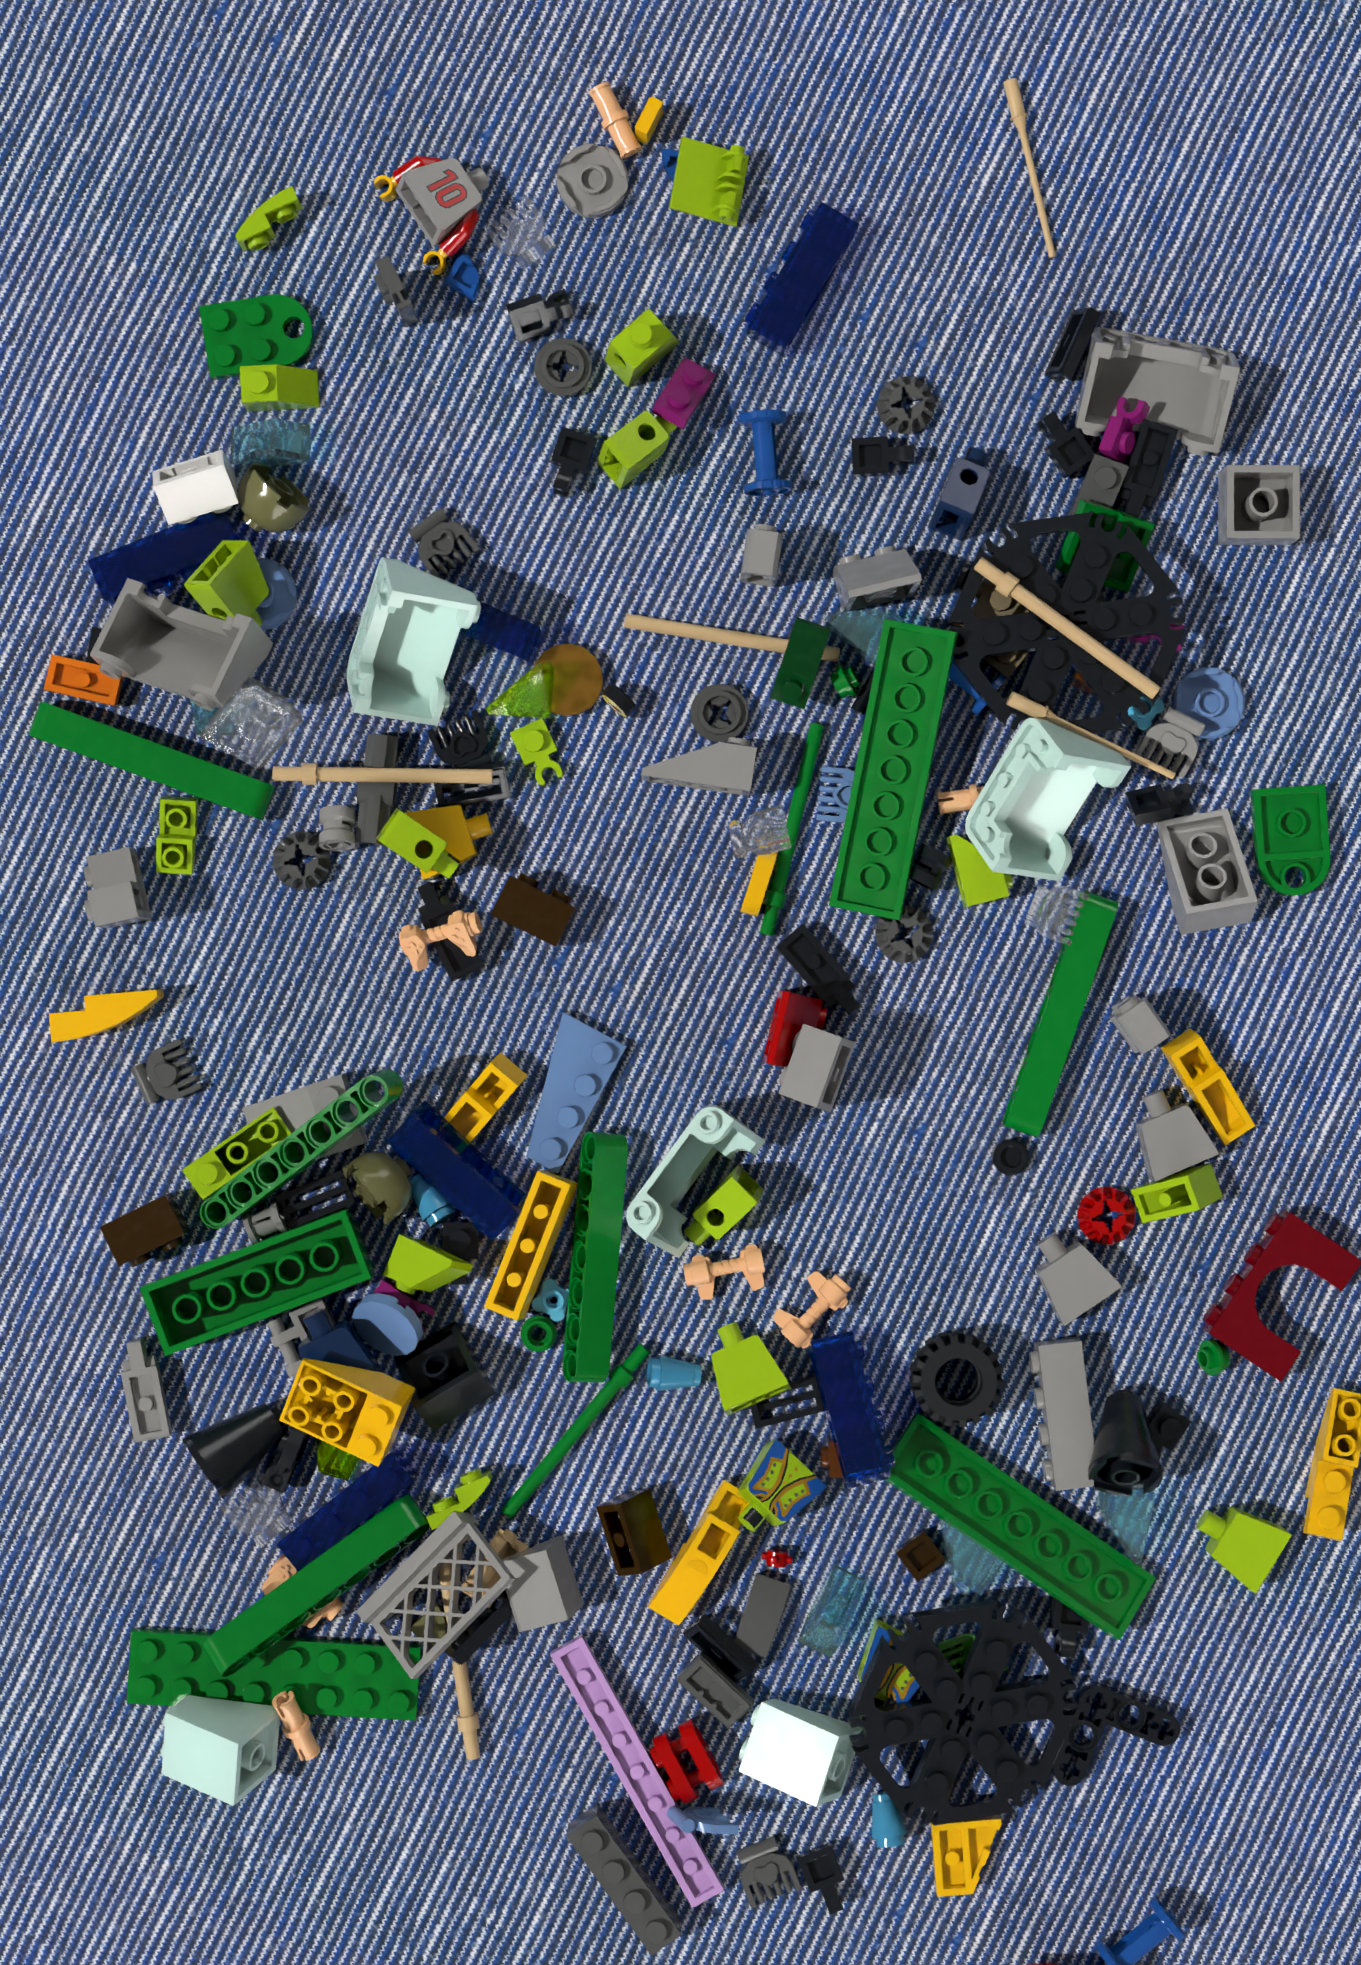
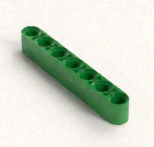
[28,701,275,821]
[1002,890,1118,1138]
[200,1069,403,1229]
[562,1132,628,1383]
[202,1494,430,1677]

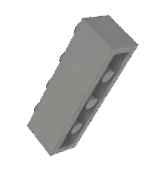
[1029,1336,1094,1491]

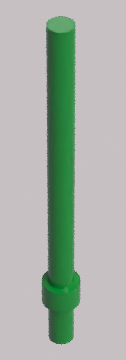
[760,723,824,937]
[501,1343,651,1519]

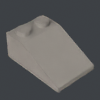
[833,546,922,613]
[641,737,757,796]
[1157,808,1258,935]
[242,1073,368,1173]

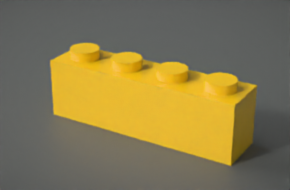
[484,1170,578,1321]

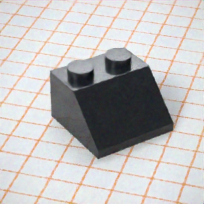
[393,1321,496,1431]

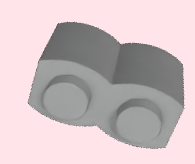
[740,524,783,587]
[1109,995,1171,1054]

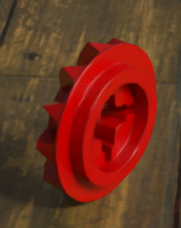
[1077,1187,1136,1245]

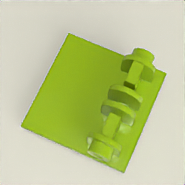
[669,136,749,227]

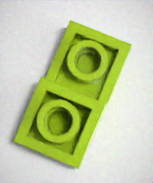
[235,186,303,252]
[156,796,198,875]
[426,1468,493,1530]

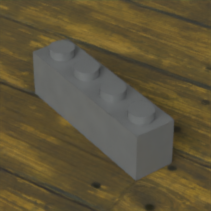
[567,1803,681,1956]

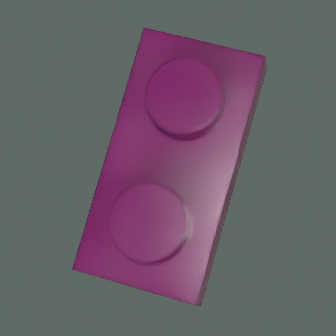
[652,357,716,430]

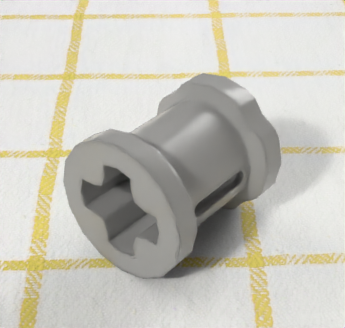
[242,1201,288,1244]

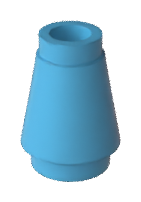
[409,1172,455,1228]
[647,1355,701,1391]
[872,1791,907,1848]

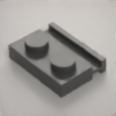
[374,256,418,327]

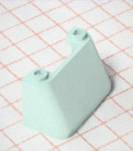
[347,557,481,726]
[965,718,1131,881]
[626,1105,765,1258]

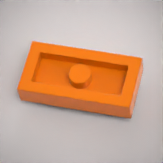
[43,654,124,707]

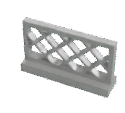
[356,1511,516,1679]

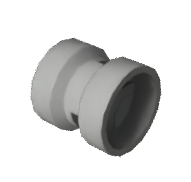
[319,805,355,851]

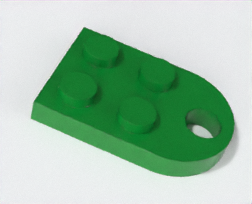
[199,294,314,380]
[1250,784,1330,896]

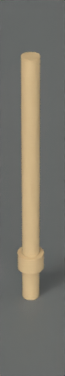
[974,557,1161,699]
[624,613,840,662]
[272,763,493,785]
[438,1557,481,1760]

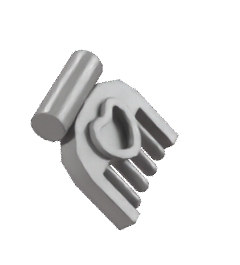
[1135,706,1205,779]

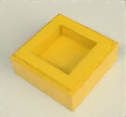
[635,96,663,145]

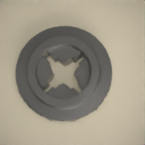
[534,338,592,397]
[877,375,935,434]
[690,684,748,742]
[272,832,331,890]
[875,905,934,963]

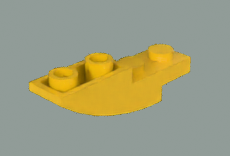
[1303,1388,1361,1541]
[647,1480,749,1626]

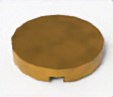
[531,643,603,717]

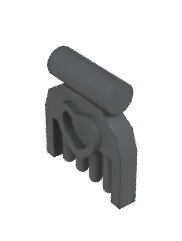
[408,507,480,579]
[131,1038,203,1105]
[736,1836,802,1909]

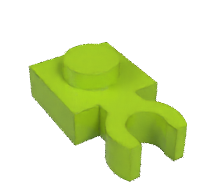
[510,718,563,787]

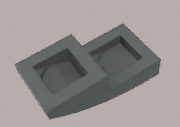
[734,1573,791,1659]

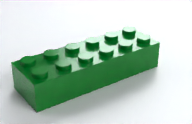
[140,1207,376,1356]

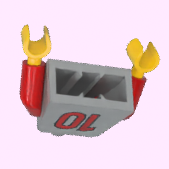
[374,156,489,275]

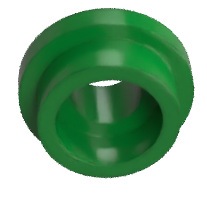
[830,663,861,699]
[521,1315,557,1352]
[1197,1339,1230,1376]

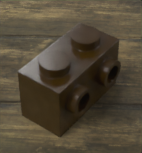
[490,873,576,947]
[100,1192,190,1268]
[596,1489,672,1576]

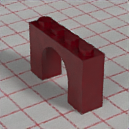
[1202,1209,1361,1382]

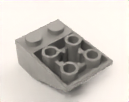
[778,1024,856,1112]

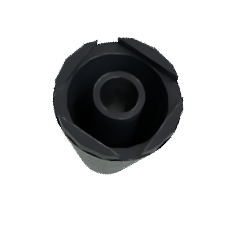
[1088,1390,1163,1496]
[182,1403,286,1499]

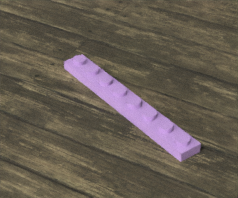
[550,1634,724,1908]

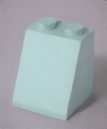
[161,1695,280,1806]
[739,1698,863,1807]

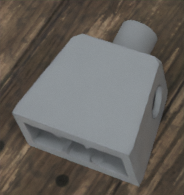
[1135,1089,1219,1182]
[1035,1232,1122,1326]

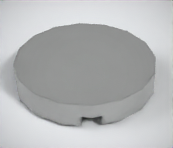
[557,143,628,218]

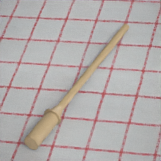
[1003,78,1056,258]
[1006,691,1176,779]

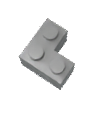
[84,847,152,929]

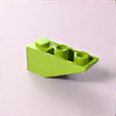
[182,1107,291,1201]

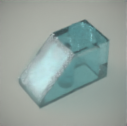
[231,418,311,466]
[823,609,906,667]
[1097,1488,1156,1566]
[938,1517,1005,1596]
[798,1564,866,1658]

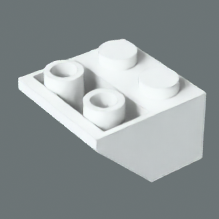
[152,450,239,525]

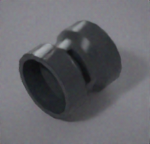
[909,843,953,892]

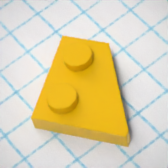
[930,1815,1002,1897]

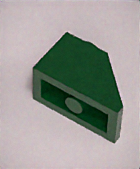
[770,617,831,709]

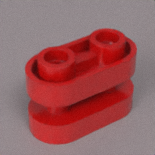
[649,1718,725,1804]

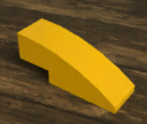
[49,990,164,1043]
[1161,1028,1255,1146]
[426,1052,528,1163]

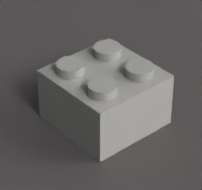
[1218,465,1300,545]

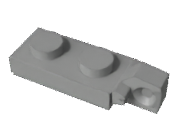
[121,1338,173,1443]

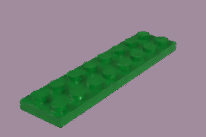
[829,619,958,920]
[877,1413,1156,1640]
[127,1628,422,1721]

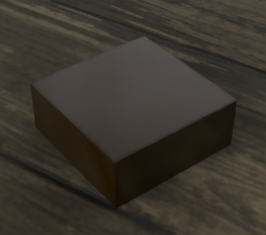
[895,1529,946,1582]

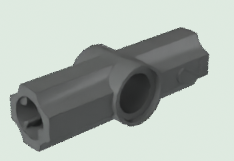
[355,734,399,846]

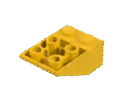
[279,1358,416,1467]

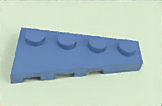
[526,1012,627,1173]

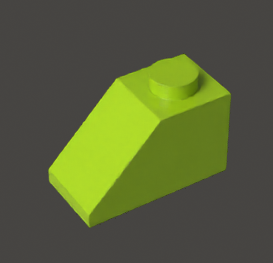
[240,364,320,412]
[946,834,1013,908]
[1131,1163,1223,1223]
[383,1234,473,1294]

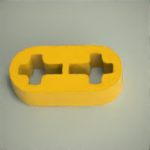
[740,847,778,917]

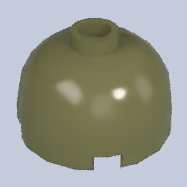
[237,461,311,532]
[342,1151,412,1225]

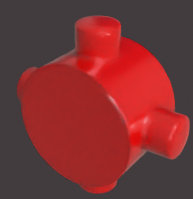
[761,1548,793,1568]

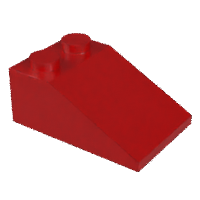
[762,991,827,1067]

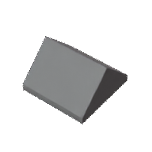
[502,1536,584,1632]

